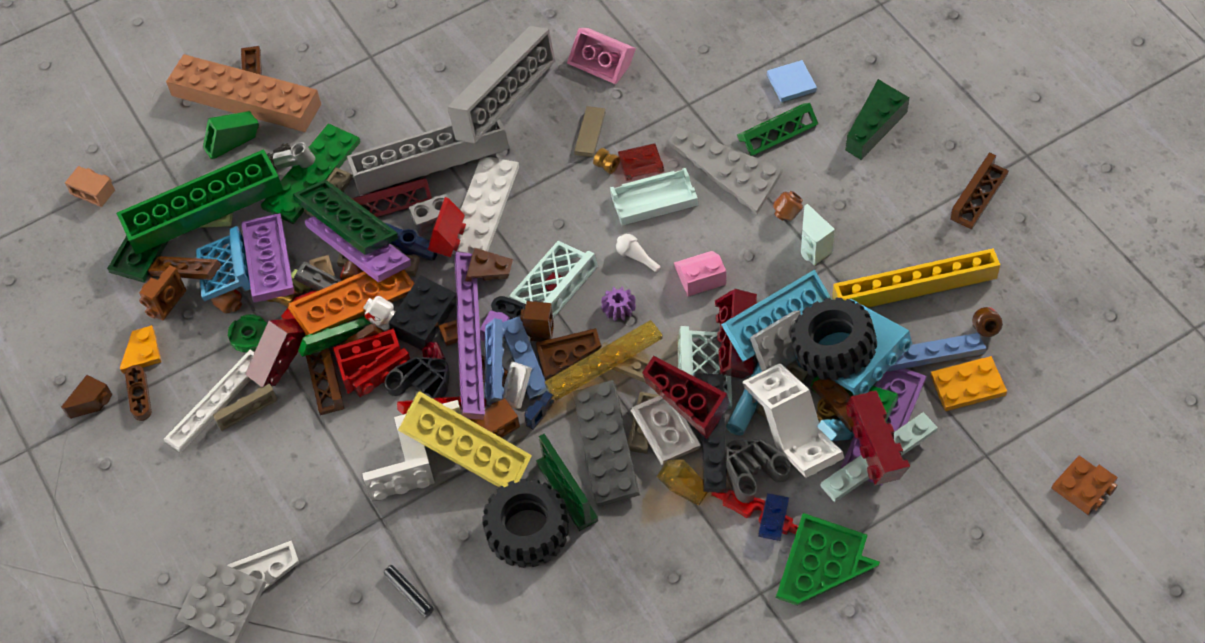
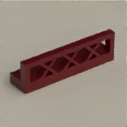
[351,178,432,217]

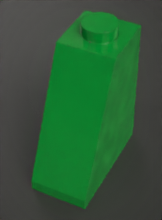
[203,111,259,159]

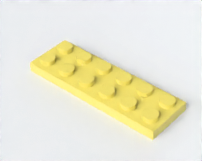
[398,391,532,487]

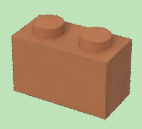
[65,166,115,207]

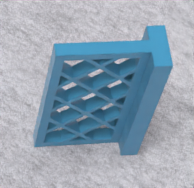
[196,226,251,302]

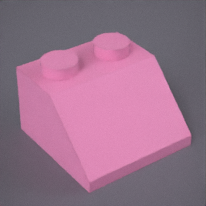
[674,251,726,297]

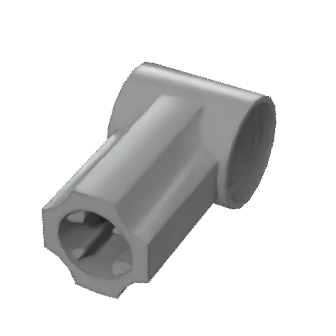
[273,142,315,169]

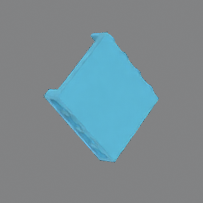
[795,299,912,396]

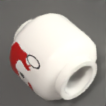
[363,296,395,327]

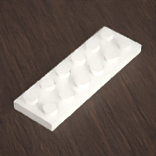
[452,156,519,255]

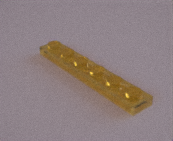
[544,320,663,401]

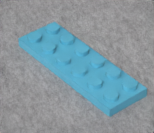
[721,270,832,361]

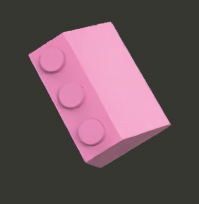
[567,28,636,84]

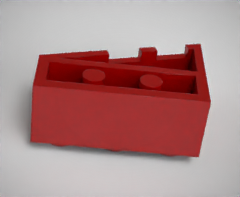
[333,329,400,394]

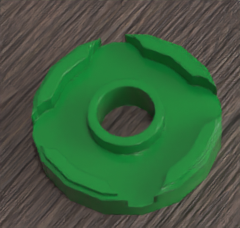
[227,314,267,352]

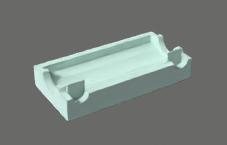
[610,168,698,225]

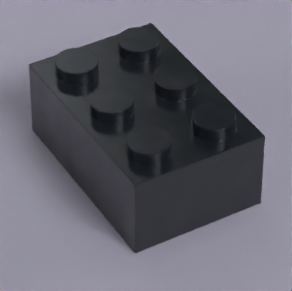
[389,275,456,351]

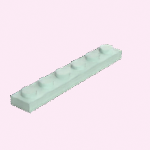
[821,412,938,502]

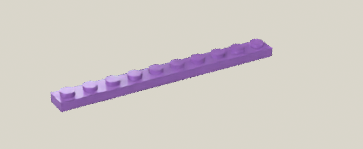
[454,252,485,420]

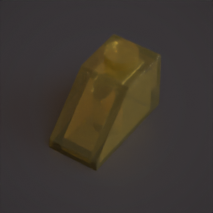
[657,460,708,505]

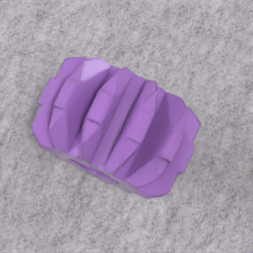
[601,286,636,321]

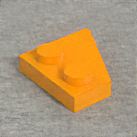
[120,325,162,374]

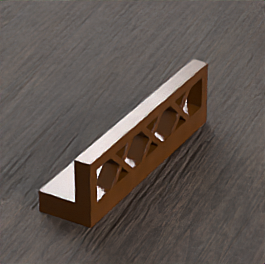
[950,152,1009,230]
[306,348,345,416]

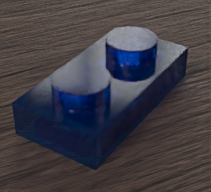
[758,493,789,541]

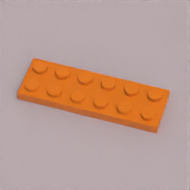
[288,269,414,335]

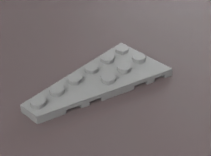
[669,127,783,216]

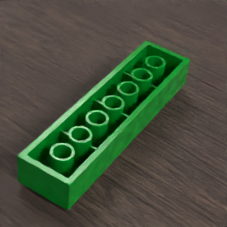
[116,149,283,255]

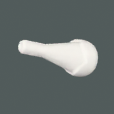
[616,234,661,272]

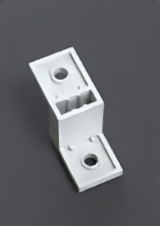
[743,363,844,478]
[362,400,461,501]

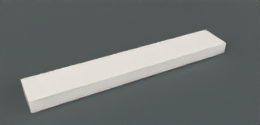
[164,350,255,453]

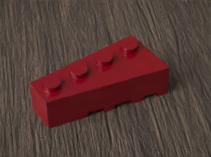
[715,289,758,379]

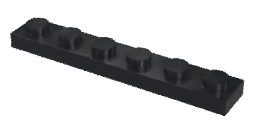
[701,373,726,493]

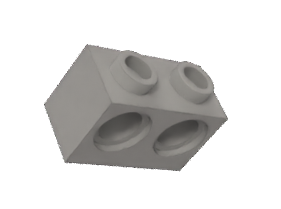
[409,194,448,236]

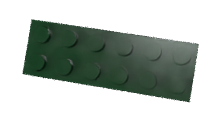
[293,179,398,255]

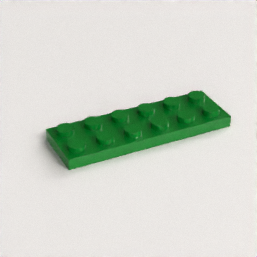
[261,123,361,224]

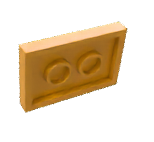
[930,356,1007,411]

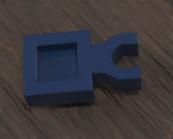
[524,391,554,430]

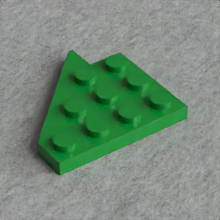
[775,513,880,605]

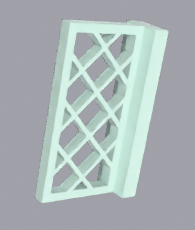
[509,241,598,318]
[677,326,732,409]

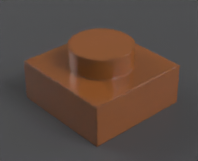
[439,320,458,346]

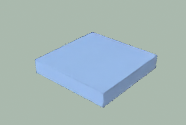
[767,60,817,102]

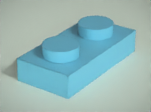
[817,419,854,441]

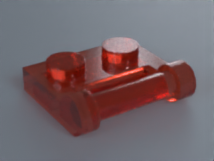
[618,143,664,181]

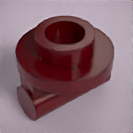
[422,342,446,360]

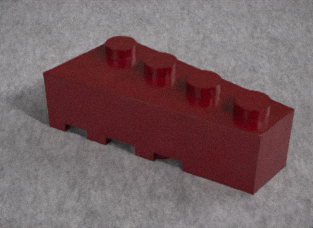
[642,355,730,439]
[846,391,910,486]

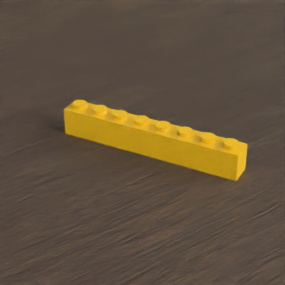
[832,248,1000,308]

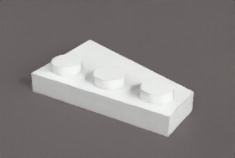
[227,541,299,591]

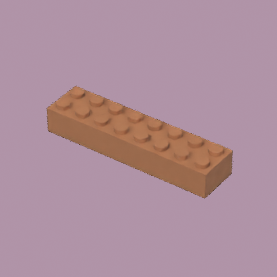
[166,54,321,132]

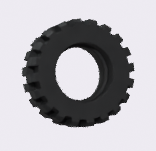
[791,297,877,381]
[482,478,569,568]

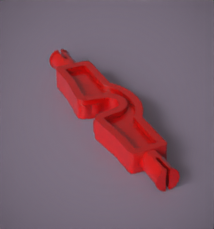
[711,489,798,535]

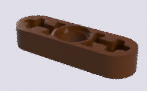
[125,365,152,421]

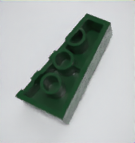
[845,79,910,160]

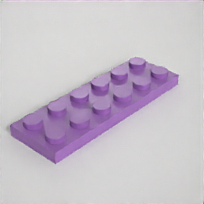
[241,213,295,303]
[305,216,411,282]
[841,368,926,486]

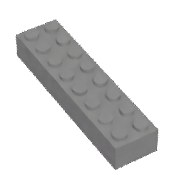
[447,26,555,143]
[347,119,509,195]

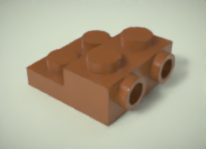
[139,265,187,321]
[1051,455,1118,515]

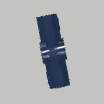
[385,223,438,261]

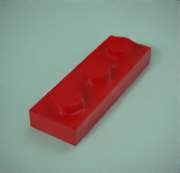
[352,348,410,398]

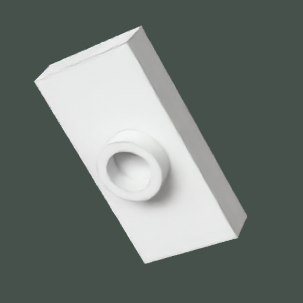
[501,362,532,409]

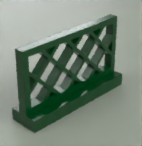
[536,433,598,531]

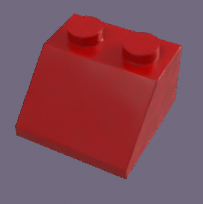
[428,197,466,258]

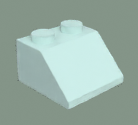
[801,204,835,266]

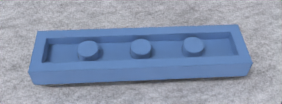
[502,316,549,401]
[485,318,504,405]

